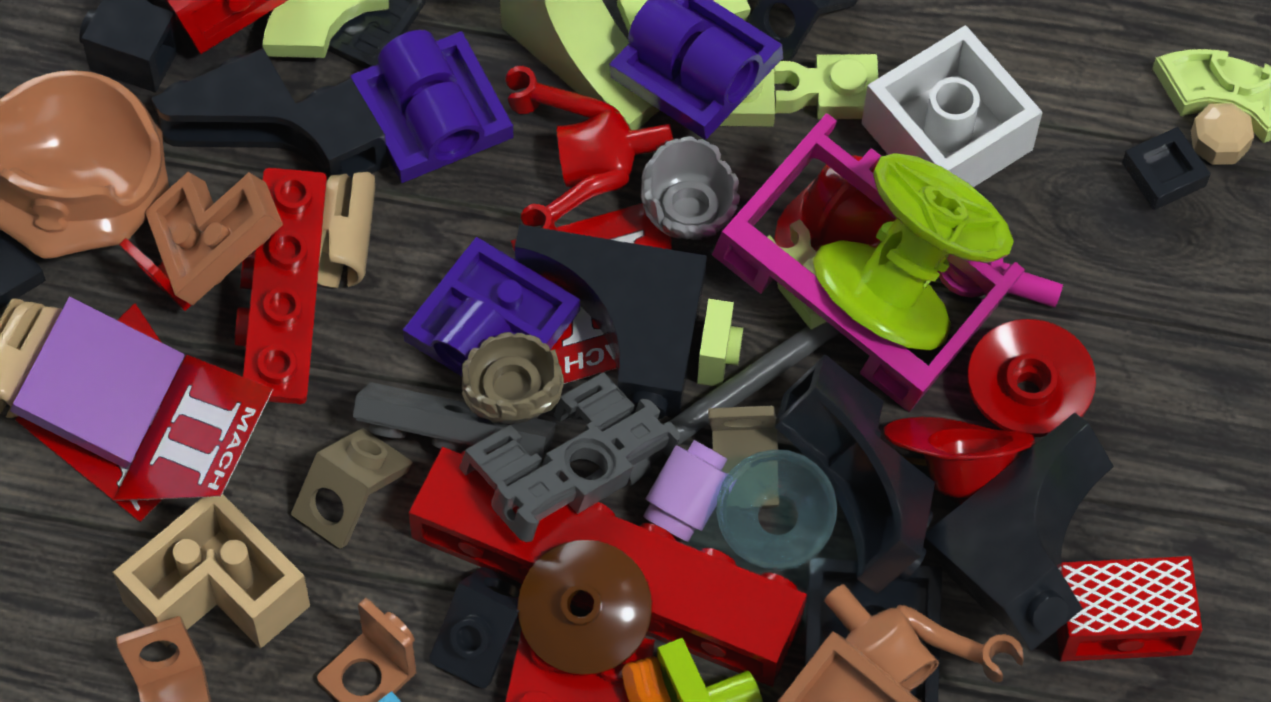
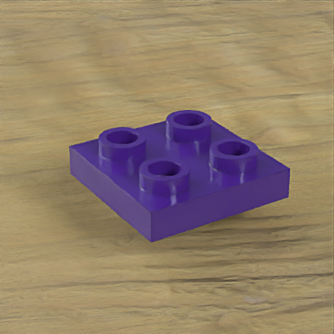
[403,237,580,377]

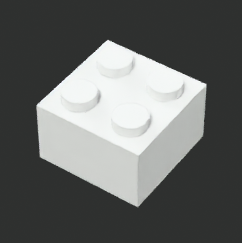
[862,25,1042,187]

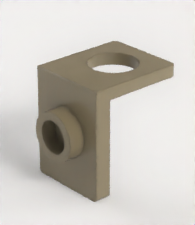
[708,406,780,510]
[291,428,412,549]

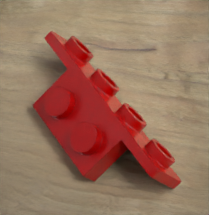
[235,168,327,404]

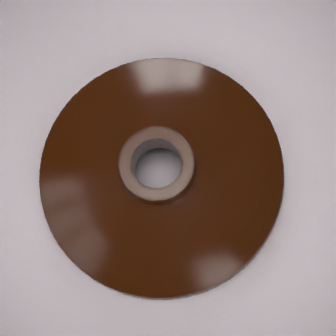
[518,540,652,675]

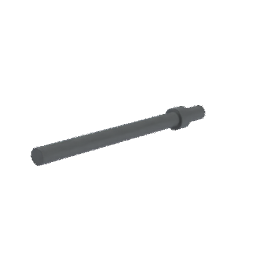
[585,322,841,487]

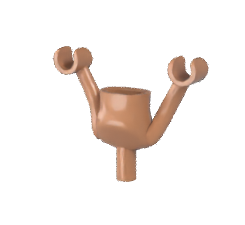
[824,585,1023,692]

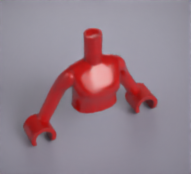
[506,66,673,231]

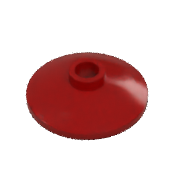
[967,319,1096,437]

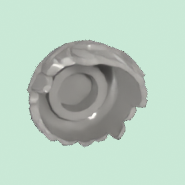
[641,136,740,240]

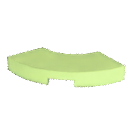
[262,0,389,58]
[1152,49,1271,143]

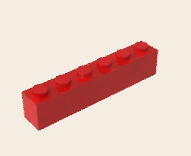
[409,446,807,687]

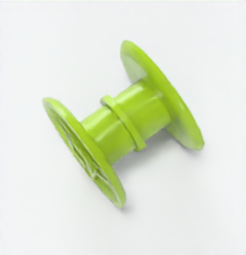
[813,153,1014,350]

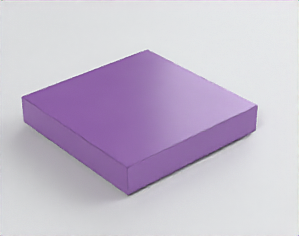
[10,296,185,469]

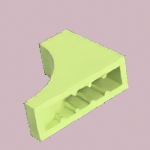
[500,0,660,130]

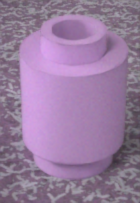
[643,440,733,542]

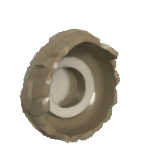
[462,332,564,425]

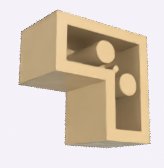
[113,494,310,649]

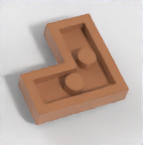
[145,171,283,305]

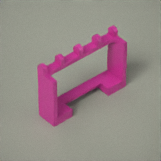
[712,113,1025,413]

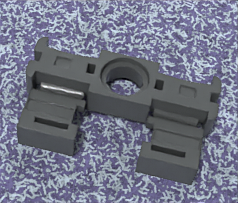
[460,372,680,542]

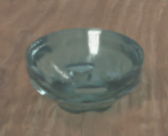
[716,450,837,570]

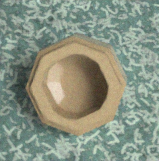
[1191,103,1254,165]

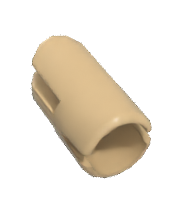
[317,172,376,288]
[0,298,62,418]

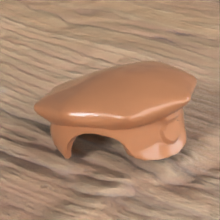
[0,71,169,259]

